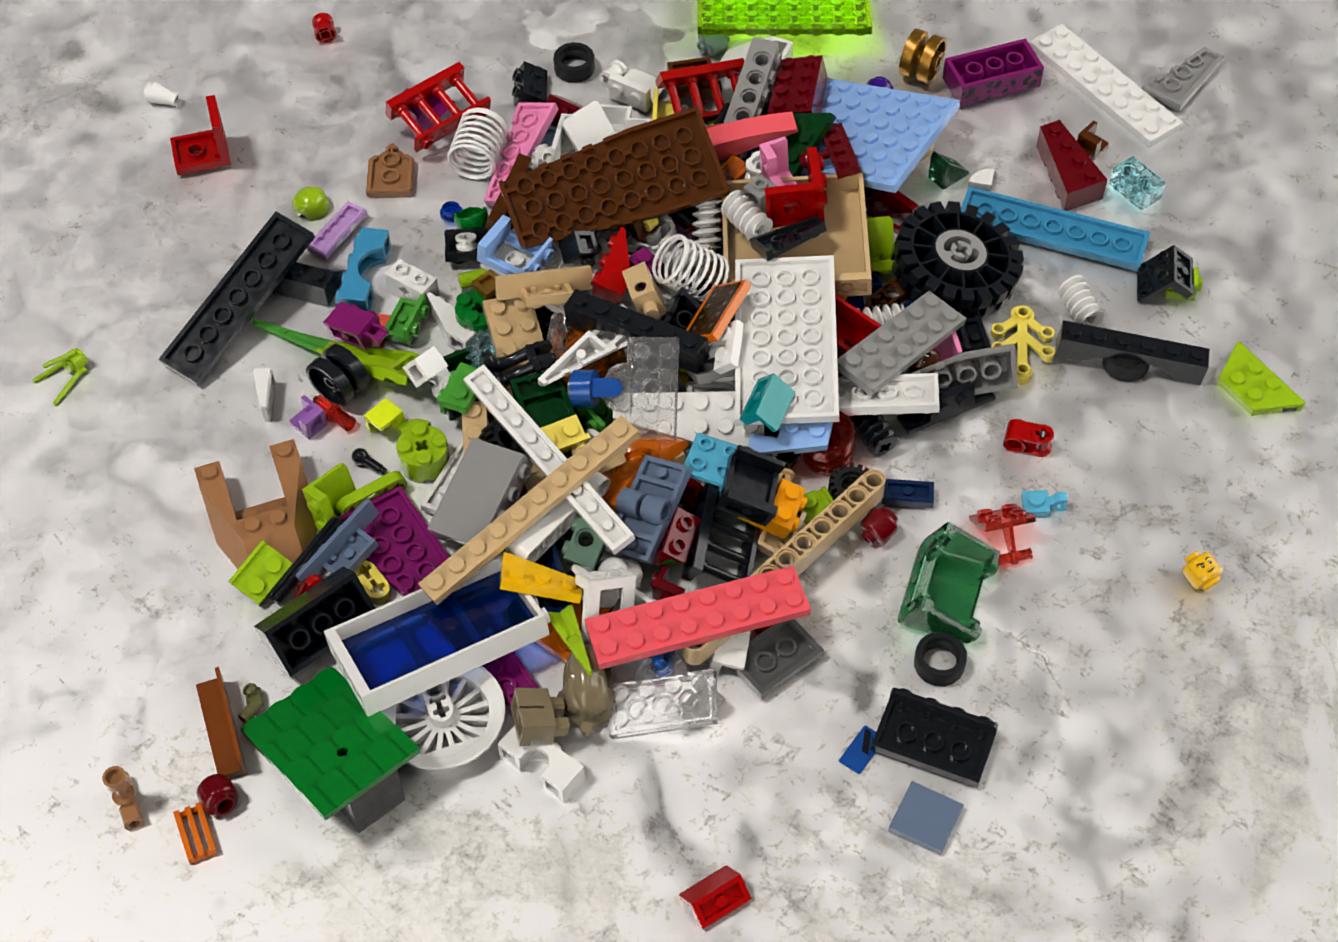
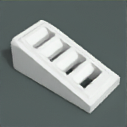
[252,368,276,422]

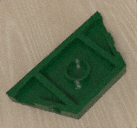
[786,113,837,177]

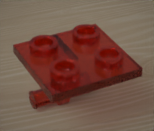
[969,504,1036,566]

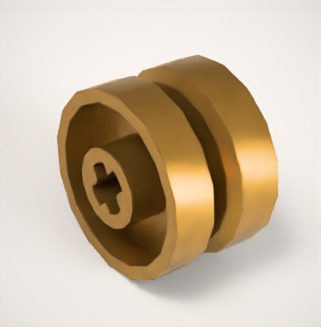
[899,28,947,84]

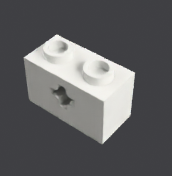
[385,259,440,305]

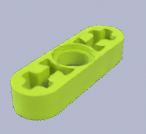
[336,471,407,515]

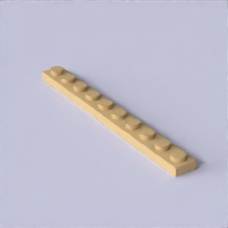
[418,415,640,605]

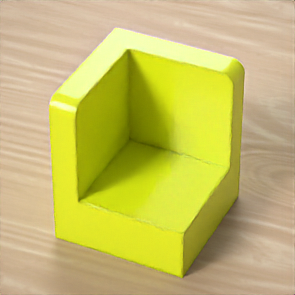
[364,398,405,432]

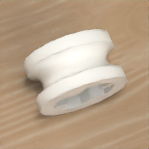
[455,232,477,251]

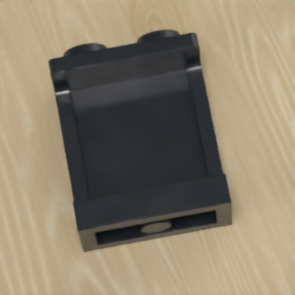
[718,445,786,527]

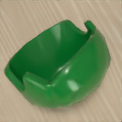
[454,207,489,229]

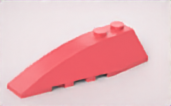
[706,112,798,162]

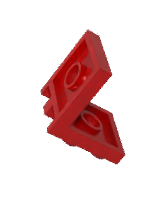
[170,95,232,175]
[764,147,827,228]

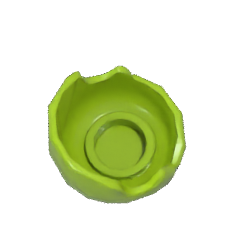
[292,186,330,221]

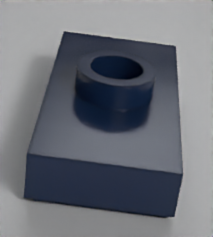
[881,479,934,508]

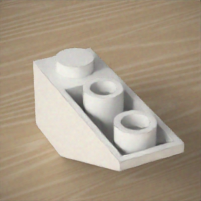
[426,292,486,353]

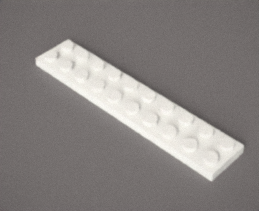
[687,373,939,416]

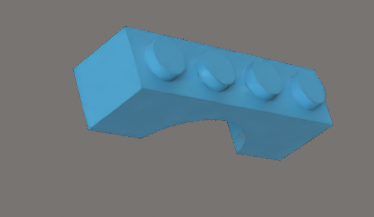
[335,227,391,312]

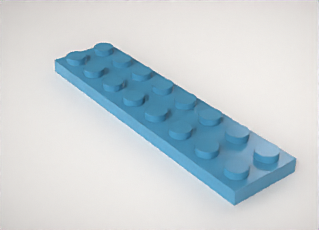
[961,186,1150,271]

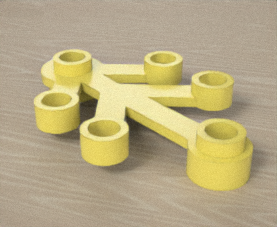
[990,305,1055,385]

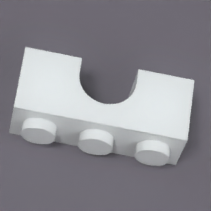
[498,725,585,803]

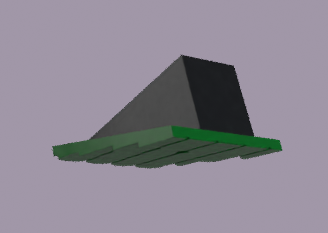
[240,666,421,833]

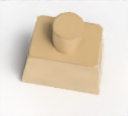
[622,261,667,319]

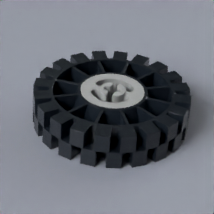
[891,201,1024,318]

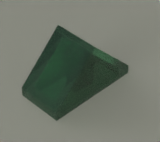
[928,151,969,190]

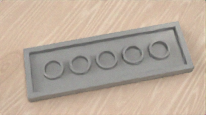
[837,291,966,396]

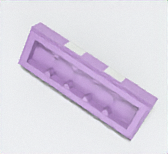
[307,201,367,260]

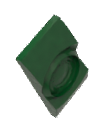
[510,371,575,458]

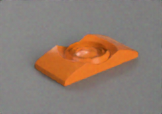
[601,433,689,510]

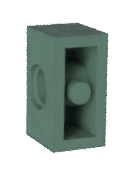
[561,516,605,572]

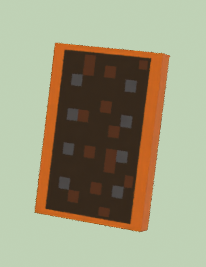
[686,280,751,342]

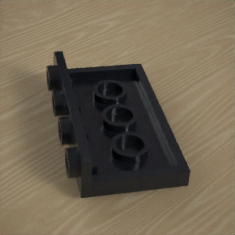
[871,688,998,788]

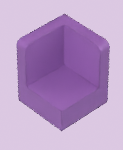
[289,395,328,440]

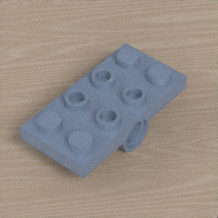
[604,454,693,565]

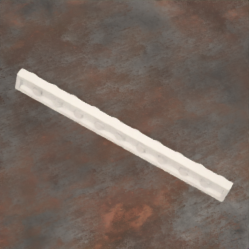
[463,364,635,555]

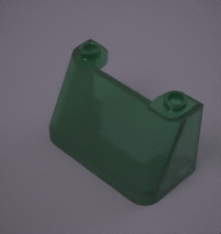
[897,522,1000,644]

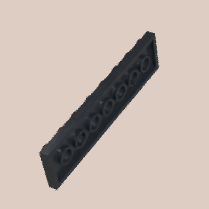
[158,211,315,386]

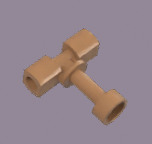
[102,766,144,831]

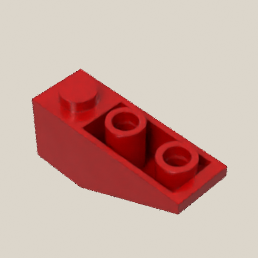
[590,227,630,305]

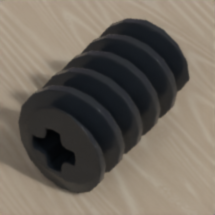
[848,414,899,455]

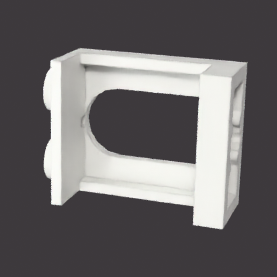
[575,568,636,643]

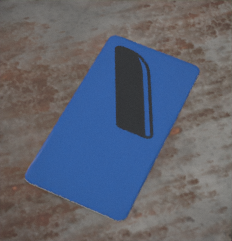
[839,726,876,774]

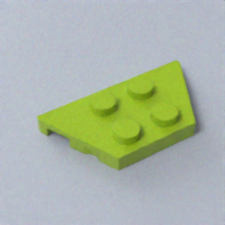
[1217,341,1306,416]

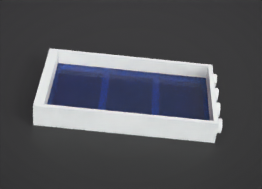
[324,554,551,717]

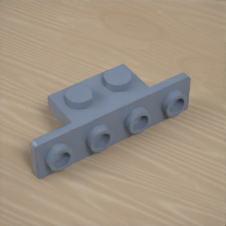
[295,499,379,583]

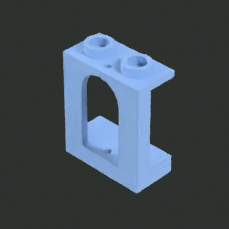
[477,215,554,275]

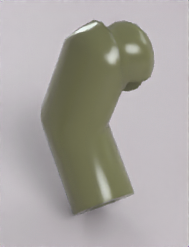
[238,683,264,724]

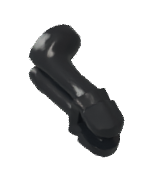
[481,340,557,389]

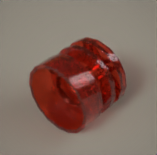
[802,411,855,476]

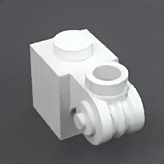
[402,346,451,398]

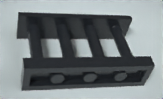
[681,483,760,582]

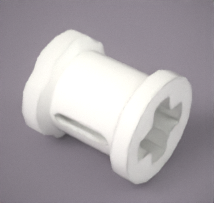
[599,60,627,88]

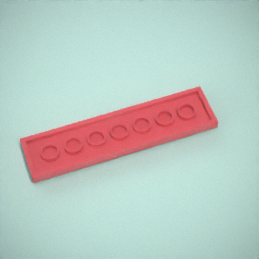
[584,565,811,670]

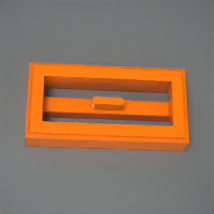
[173,802,218,864]

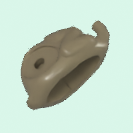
[557,643,618,738]

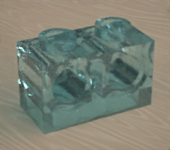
[1109,156,1166,211]

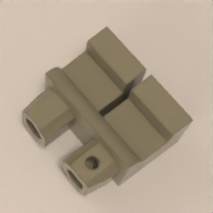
[511,688,570,746]

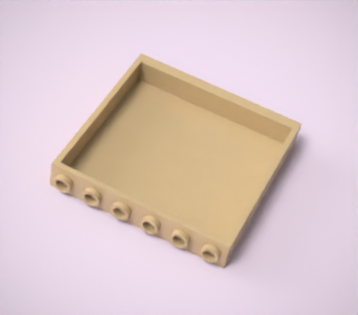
[722,173,872,297]

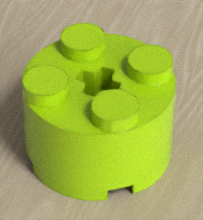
[396,422,450,483]

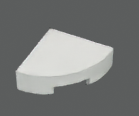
[968,169,995,191]

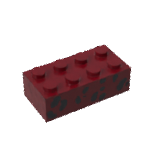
[767,55,828,115]

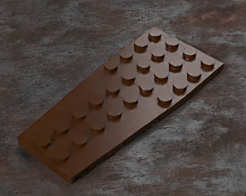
[499,106,730,249]

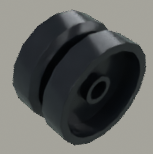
[306,344,370,407]

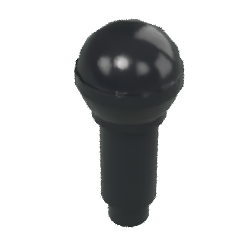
[351,448,387,475]

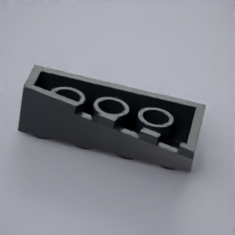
[272,262,346,307]

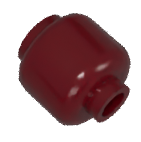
[860,507,898,545]
[196,774,239,816]

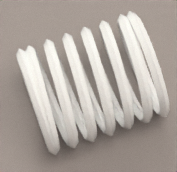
[447,108,508,180]
[652,234,729,304]

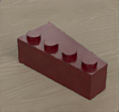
[1036,120,1107,211]

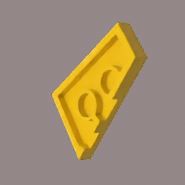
[500,551,582,604]

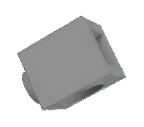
[743,174,777,214]

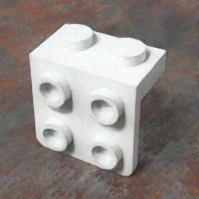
[608,68,666,113]
[562,100,625,152]

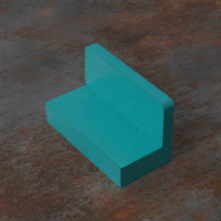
[740,373,795,432]

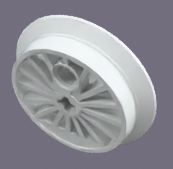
[381,656,505,770]

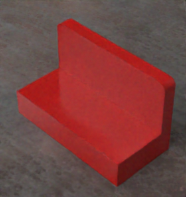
[679,866,752,929]

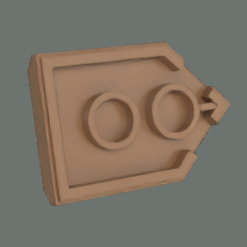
[366,143,414,198]

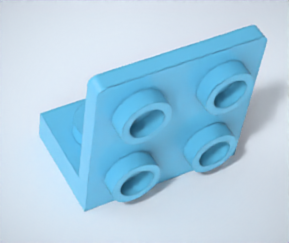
[684,433,738,495]

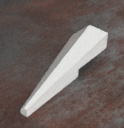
[538,304,637,386]

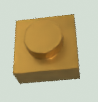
[471,269,497,300]

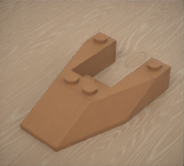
[194,439,317,598]

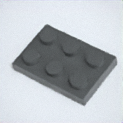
[732,619,824,700]

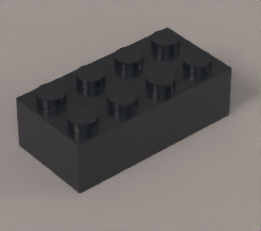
[253,567,376,677]

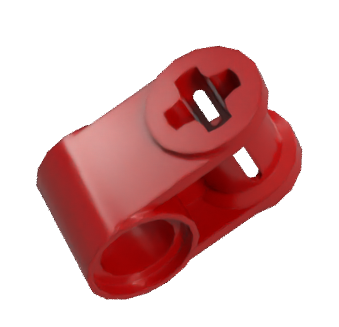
[1003,419,1054,457]

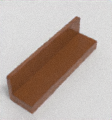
[196,667,248,780]

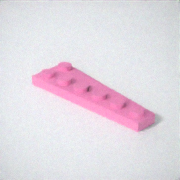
[484,102,559,207]

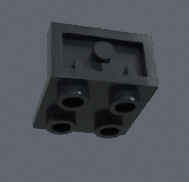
[1137,245,1194,304]

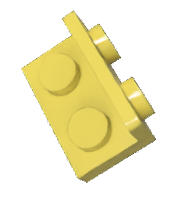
[540,414,591,454]

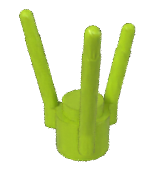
[33,348,88,405]

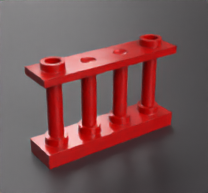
[655,58,744,124]
[385,61,491,152]

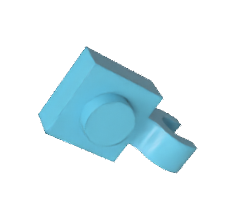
[1021,490,1068,518]

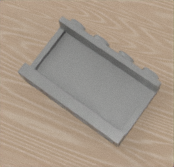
[427,437,533,545]

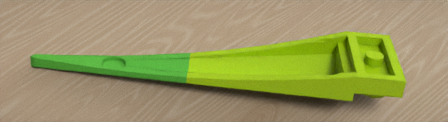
[253,318,420,386]

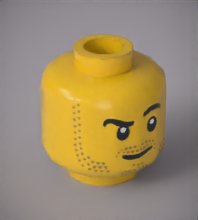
[1182,551,1222,591]

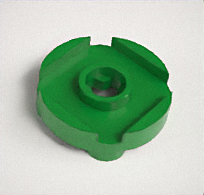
[455,290,496,332]

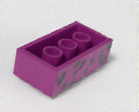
[942,38,1044,107]

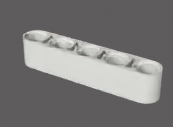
[505,471,611,563]

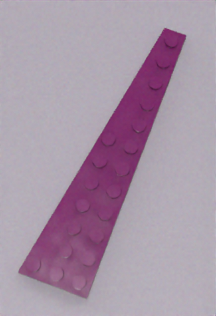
[338,486,557,717]

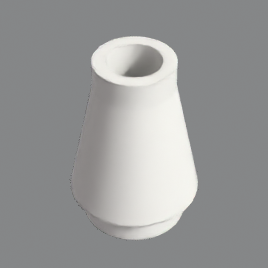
[144,82,179,106]

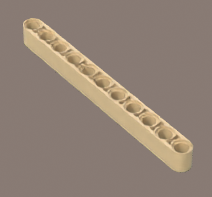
[682,469,886,666]

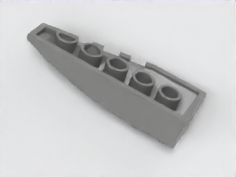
[910,344,1018,395]

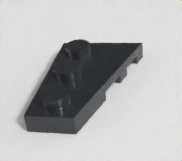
[750,216,827,261]

